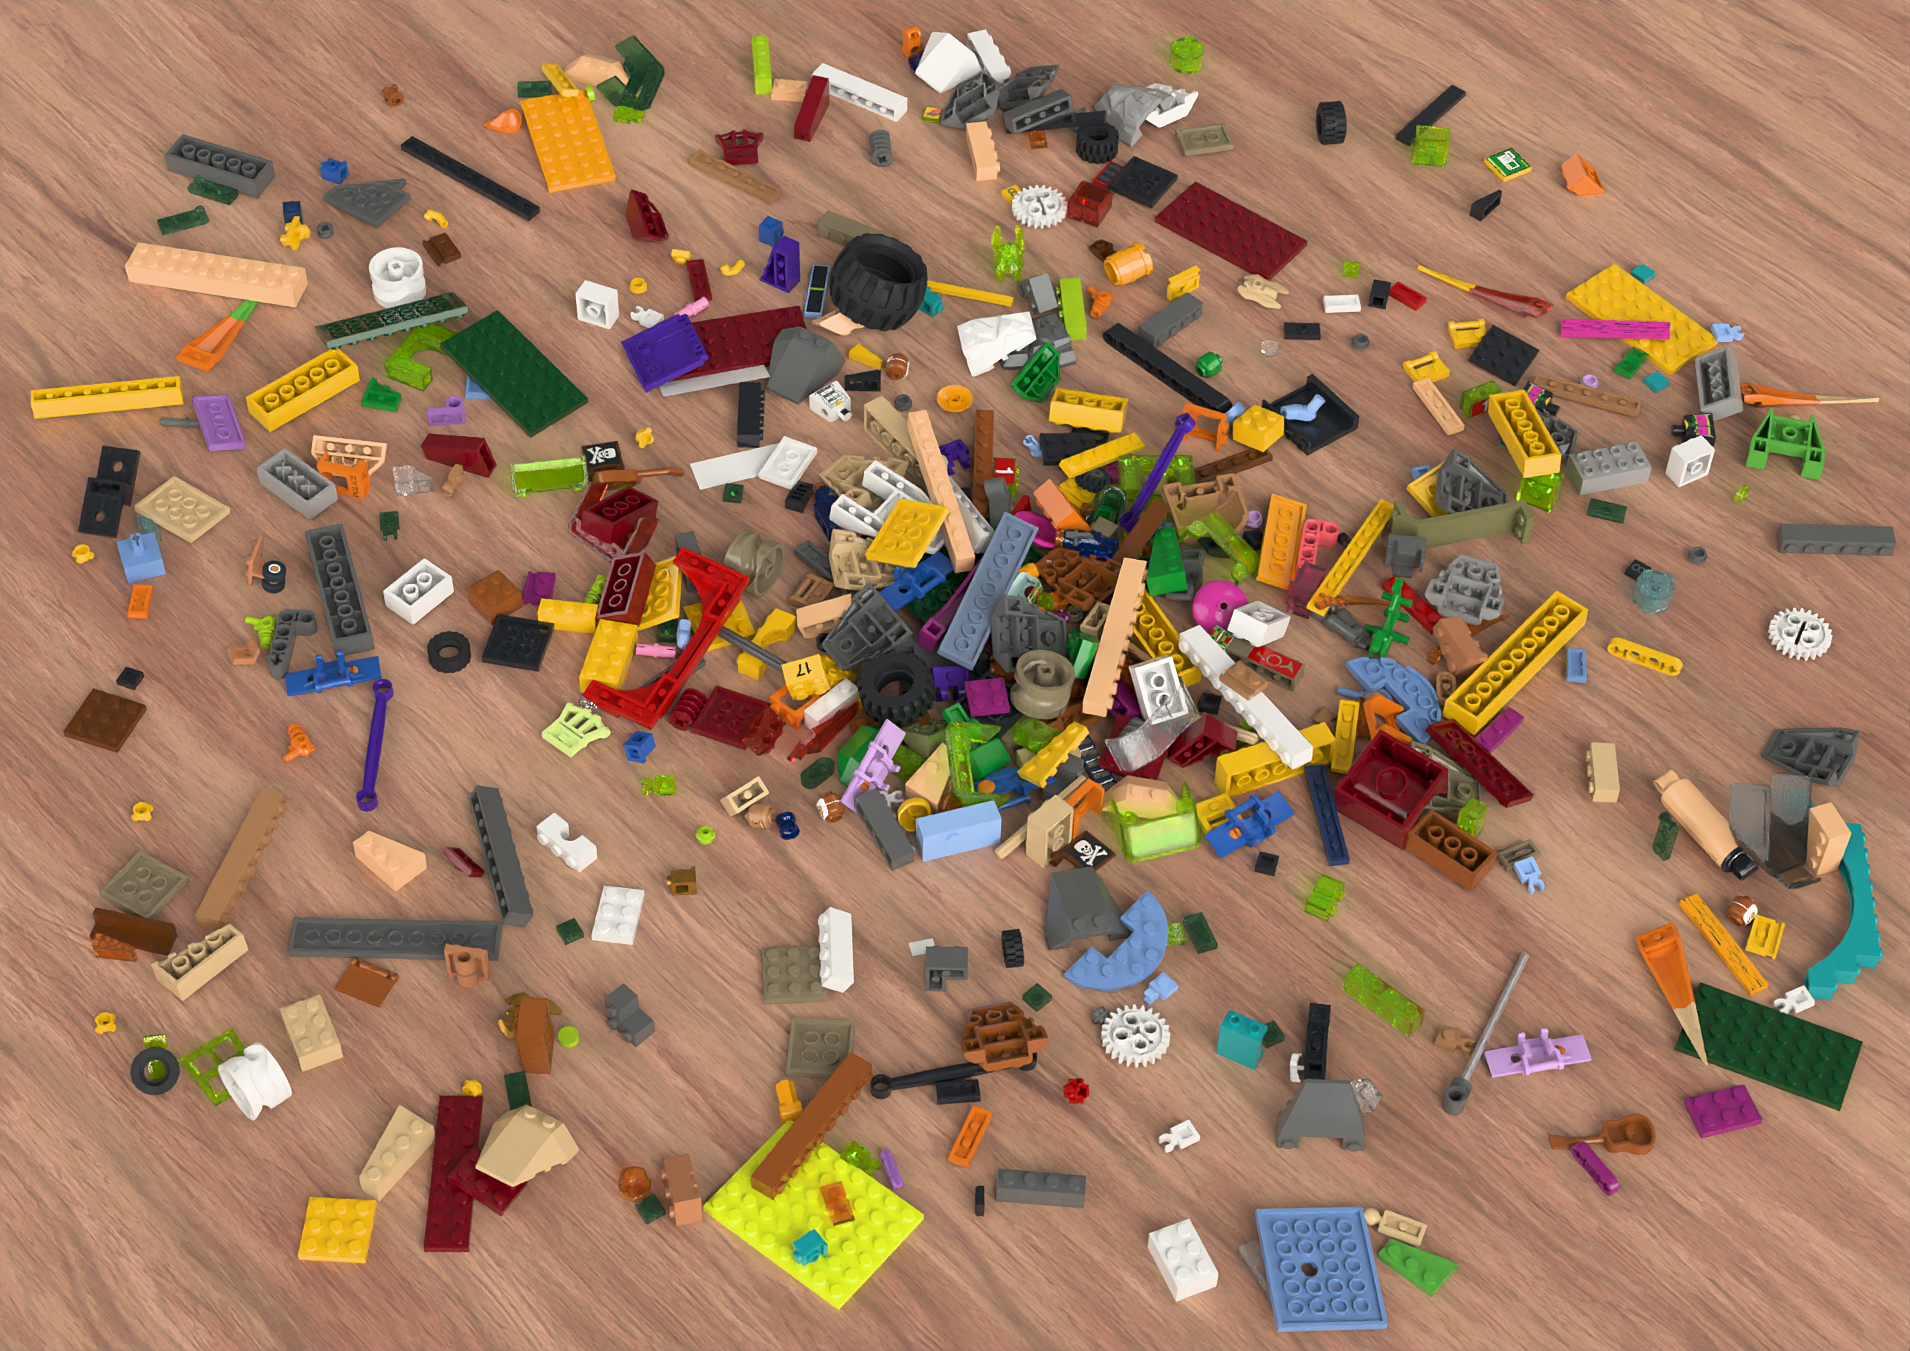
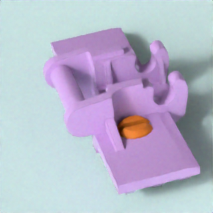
[840,719,906,816]
[1484,1028,1591,1078]

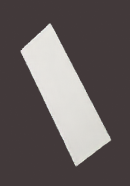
[659,365,770,397]
[690,439,796,490]

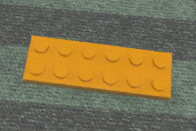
[1256,493,1307,591]

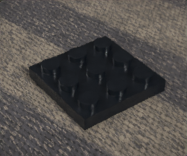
[1108,156,1178,209]
[1468,325,1539,386]
[482,614,555,672]
[954,671,1024,740]

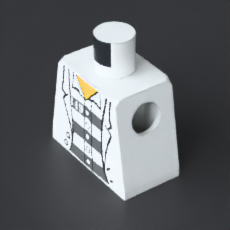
[809,380,852,422]

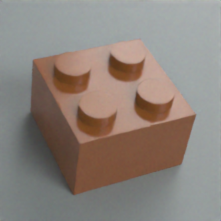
[467,570,523,625]

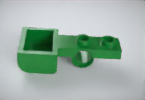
[1067,628,1099,679]
[941,703,1010,782]

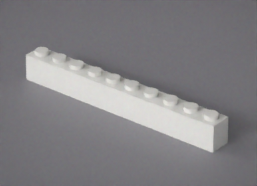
[1179,625,1313,769]

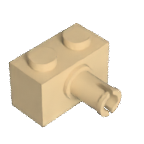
[1080,602,1110,645]

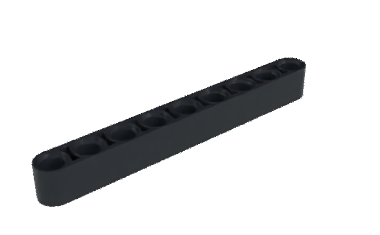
[1103,323,1233,414]

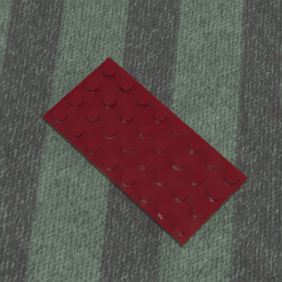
[1155,181,1308,281]
[673,305,806,381]

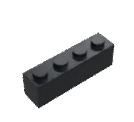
[737,382,765,448]

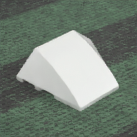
[915,32,982,94]
[1146,83,1198,128]

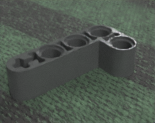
[984,476,1012,531]
[268,609,318,680]

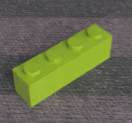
[751,35,772,95]
[1056,278,1087,341]

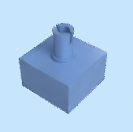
[116,532,166,584]

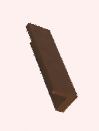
[90,907,177,956]

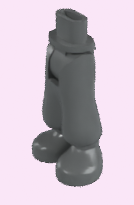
[1311,596,1371,651]

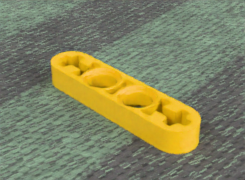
[1607,637,1683,676]

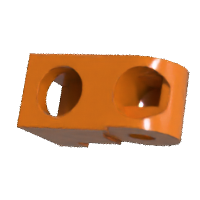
[900,26,921,59]

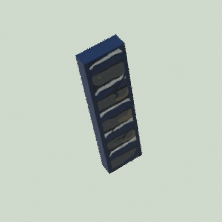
[1078,735,1117,793]

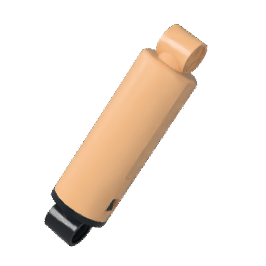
[1653,770,1759,881]

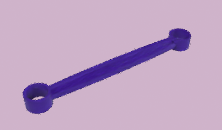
[1119,413,1196,532]
[356,679,394,812]

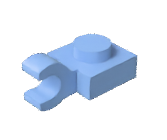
[1143,972,1179,1005]

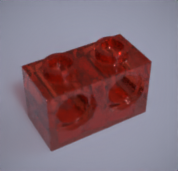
[742,708,786,756]

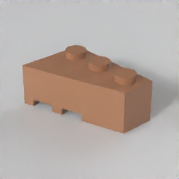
[1433,616,1488,678]
[660,1153,703,1226]

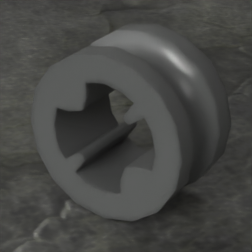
[317,222,334,239]

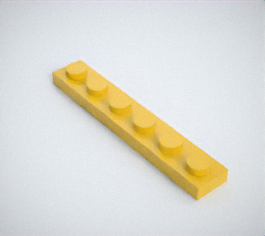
[1059,432,1145,479]

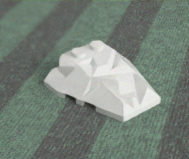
[957,311,1037,377]

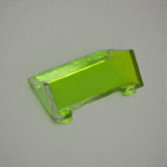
[1178,512,1260,587]

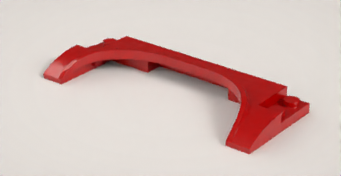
[583,547,750,730]

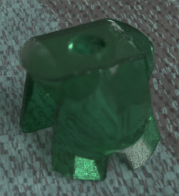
[1085,486,1127,525]

